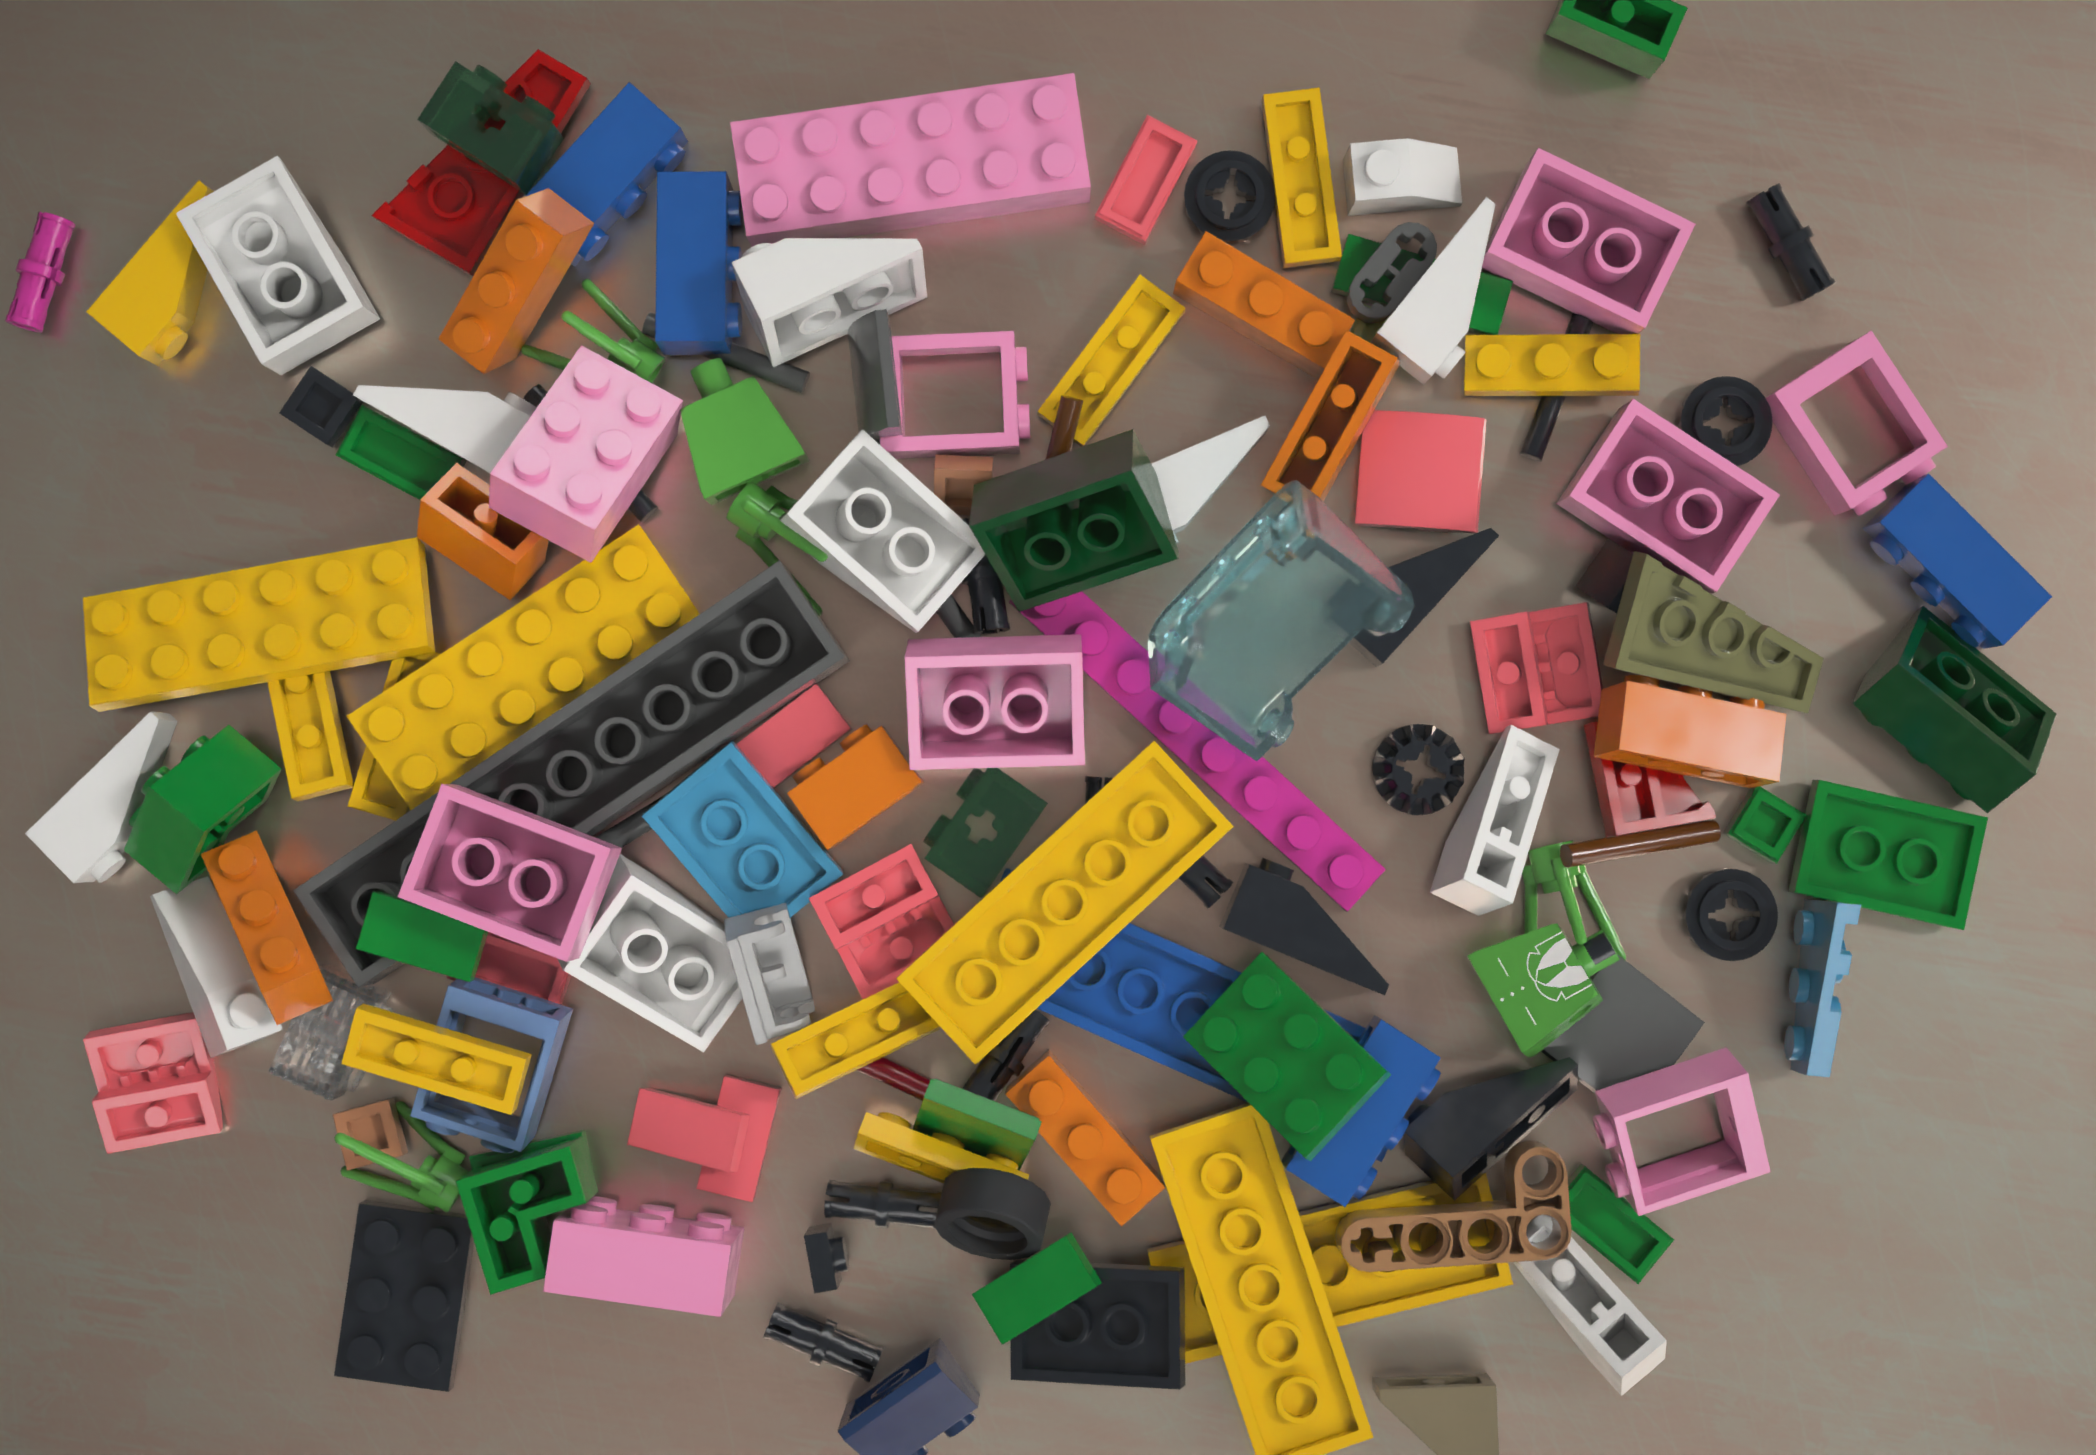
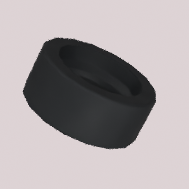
[934,1168,1051,1260]

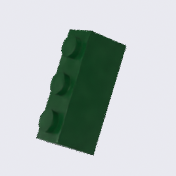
[969,429,1179,612]
[1852,606,2057,813]

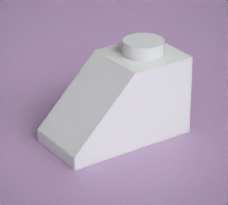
[1343,138,1462,216]

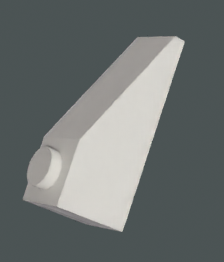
[1370,197,1495,385]
[353,385,537,473]
[1152,415,1270,544]
[25,711,178,883]
[1430,725,1560,916]
[150,876,283,1058]
[1513,1214,1667,1396]

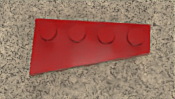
[371,49,591,277]

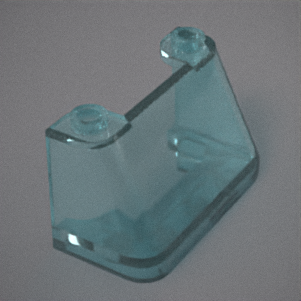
[1148,480,1415,761]

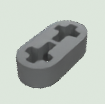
[1346,222,1437,323]

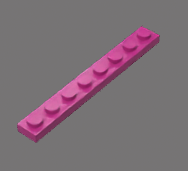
[1009,591,1386,912]

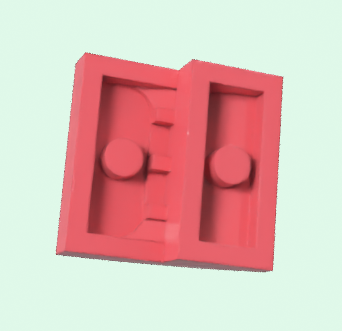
[1355,410,1487,533]
[1470,602,1603,734]
[809,844,954,999]
[83,1012,223,1154]

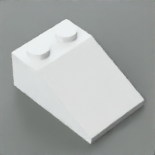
[176,156,380,375]
[732,238,927,367]
[780,429,985,633]
[557,854,742,1052]

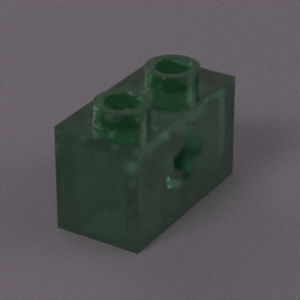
[417,61,564,195]
[923,768,1048,898]

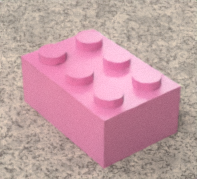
[1482,148,1696,334]
[489,345,683,563]
[1556,399,1780,594]
[905,634,1085,770]
[398,784,622,962]
[543,1196,744,1317]

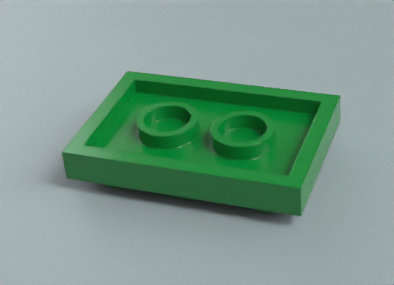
[1788,780,1988,930]
[1183,952,1392,1161]

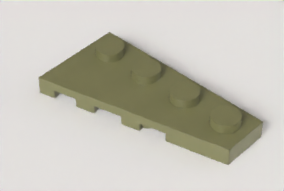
[1603,551,1824,713]

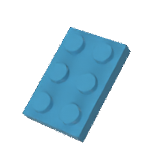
[642,740,843,918]

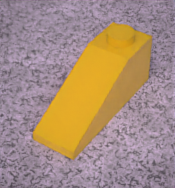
[86,180,214,366]

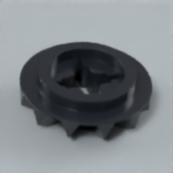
[1184,150,1275,242]
[1678,376,1772,466]
[1373,724,1465,815]
[1683,869,1778,961]

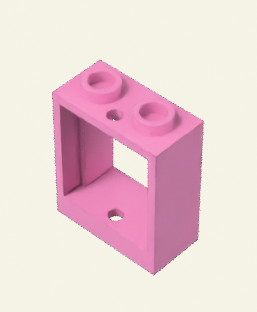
[880,331,1030,459]
[1765,331,1948,516]
[1593,1047,1771,1216]

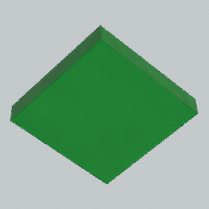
[912,1078,1042,1170]

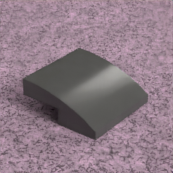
[848,309,902,444]
[1541,954,1705,1093]

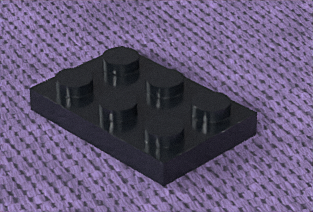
[334,1200,474,1392]
[1010,1260,1185,1390]

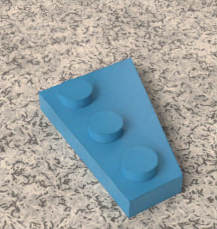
[1784,899,1861,1077]

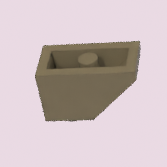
[1372,1373,1499,1455]

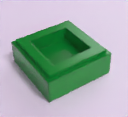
[1723,786,1806,864]

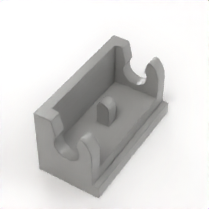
[724,903,815,1045]

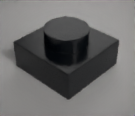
[279,366,363,448]
[804,1223,849,1294]

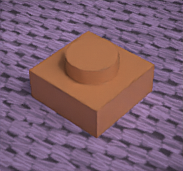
[934,454,993,516]
[333,1097,408,1171]

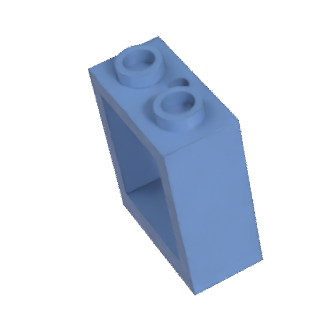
[410,977,573,1153]

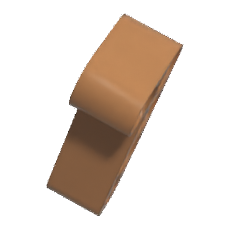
[1335,1140,1572,1272]

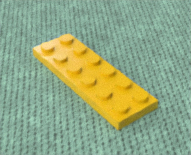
[346,524,700,810]
[83,537,435,712]
[896,741,1234,1065]
[1149,1103,1374,1455]
[1147,1173,1513,1364]

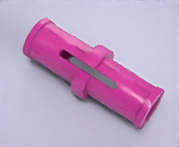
[5,212,76,333]

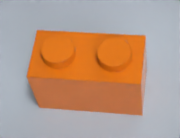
[417,463,549,600]
[787,724,924,850]

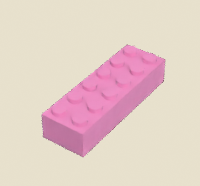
[730,73,1091,247]

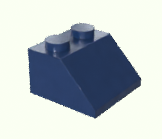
[837,1338,980,1455]

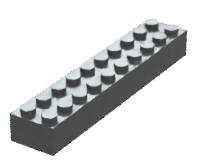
[293,561,850,988]

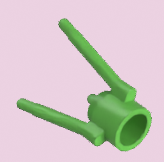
[521,279,666,383]
[726,482,828,616]
[1522,840,1626,960]
[334,1101,469,1213]

